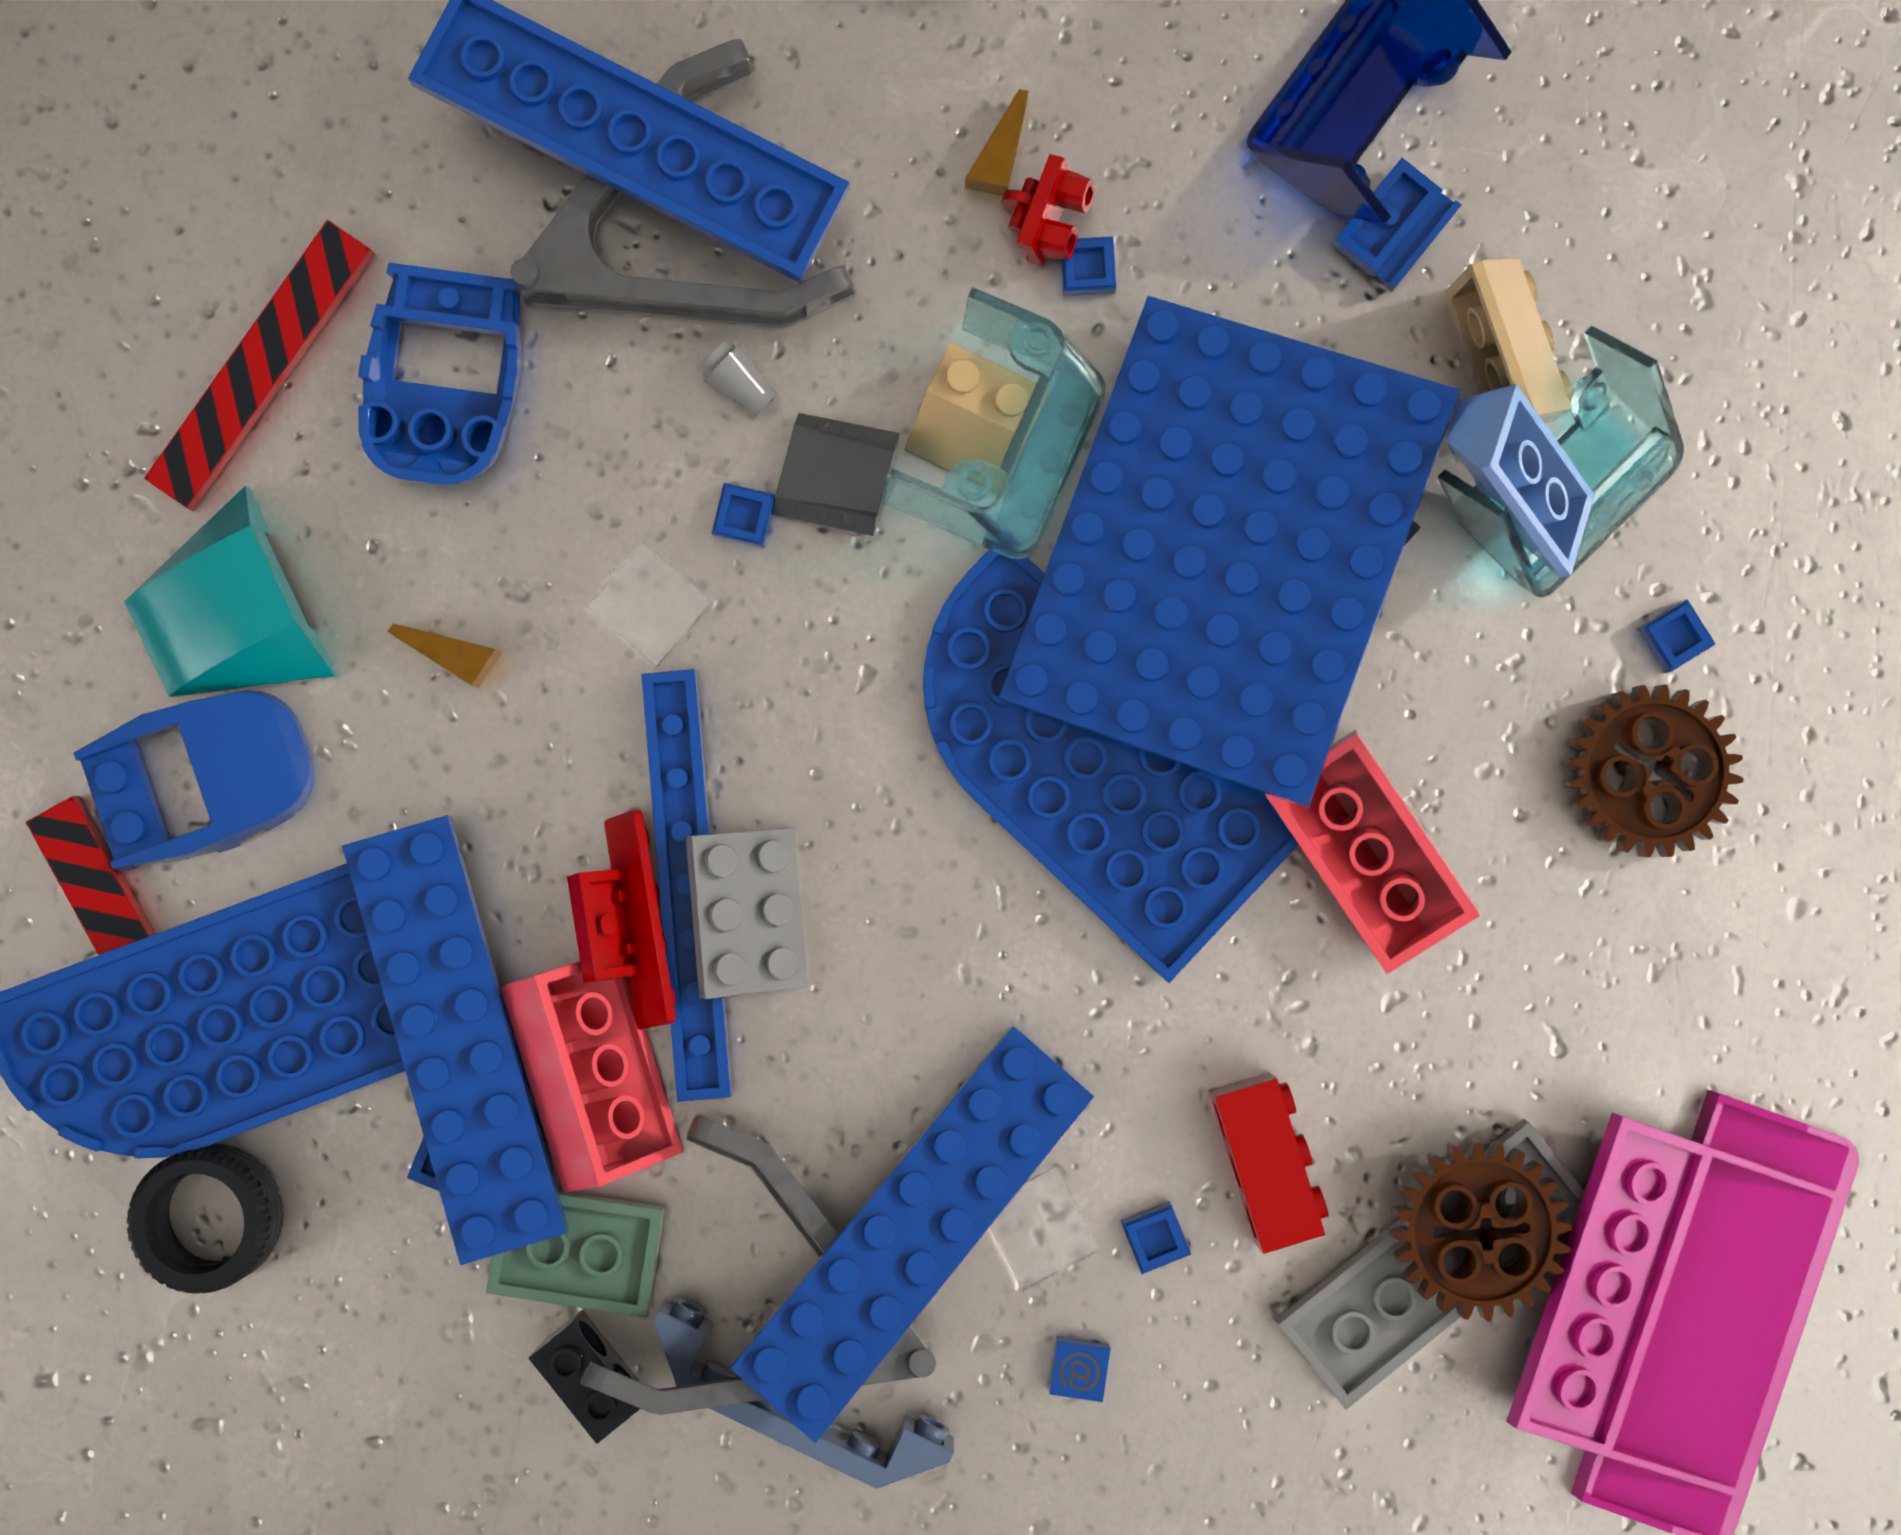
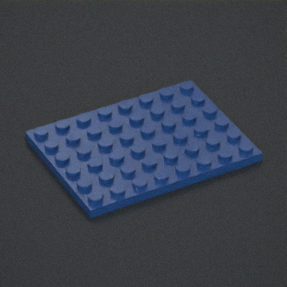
[999,296,1460,808]

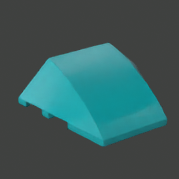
[124,486,338,697]

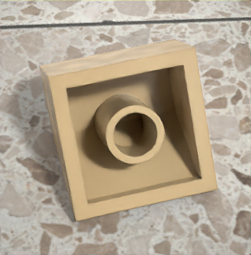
[905,342,1048,495]

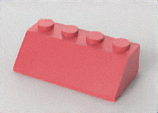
[1265,729,1480,974]
[500,961,684,1193]

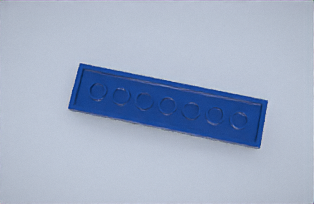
[408,0,850,283]
[342,815,569,1265]
[729,1026,1094,1443]

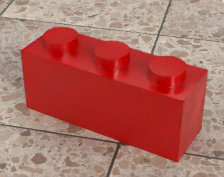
[1208,1072,1329,1254]

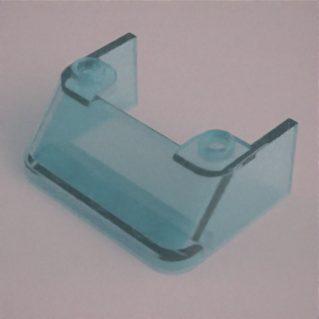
[883,287,1105,559]
[1437,326,1684,597]

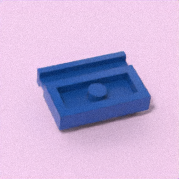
[1332,157,1462,292]

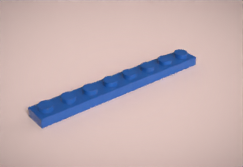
[641,669,733,1102]

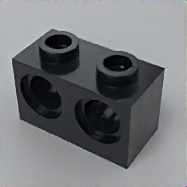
[528,1309,640,1444]

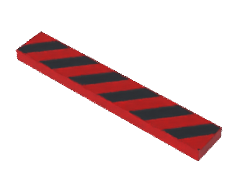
[144,219,375,511]
[25,796,155,955]

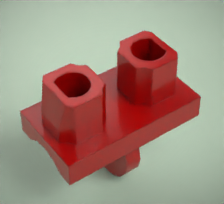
[1001,154,1096,267]

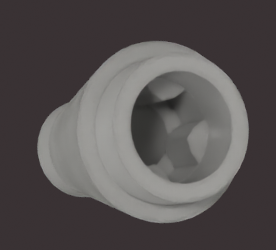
[698,338,777,417]

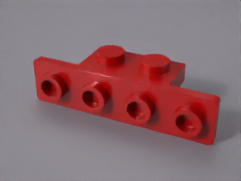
[567,810,676,1030]

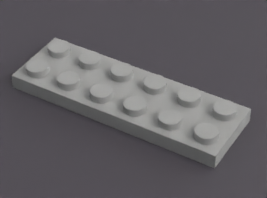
[1275,1119,1585,1410]

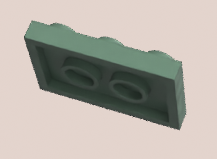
[486,1190,665,1318]

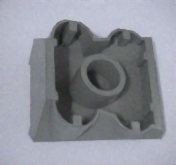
[772,413,900,537]

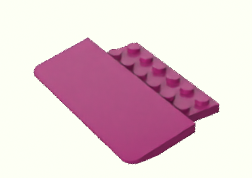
[1506,1089,1859,1535]

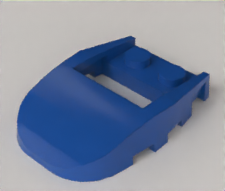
[358,262,522,486]
[74,690,314,871]

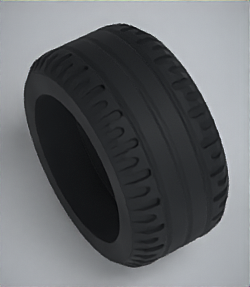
[127,1144,284,1294]

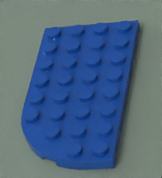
[923,534,1299,983]
[0,863,405,1159]

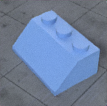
[1445,384,1595,578]

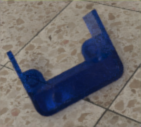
[1247,0,1512,225]

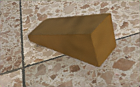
[965,89,1029,196]
[387,623,502,688]

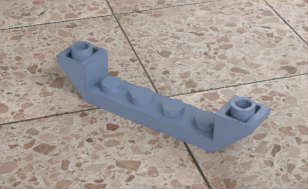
[654,1299,954,1489]

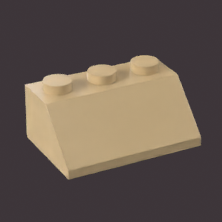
[1446,257,1573,423]

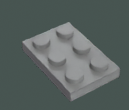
[686,828,808,999]

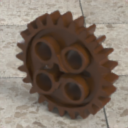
[1563,684,1744,857]
[1389,1139,1572,1321]

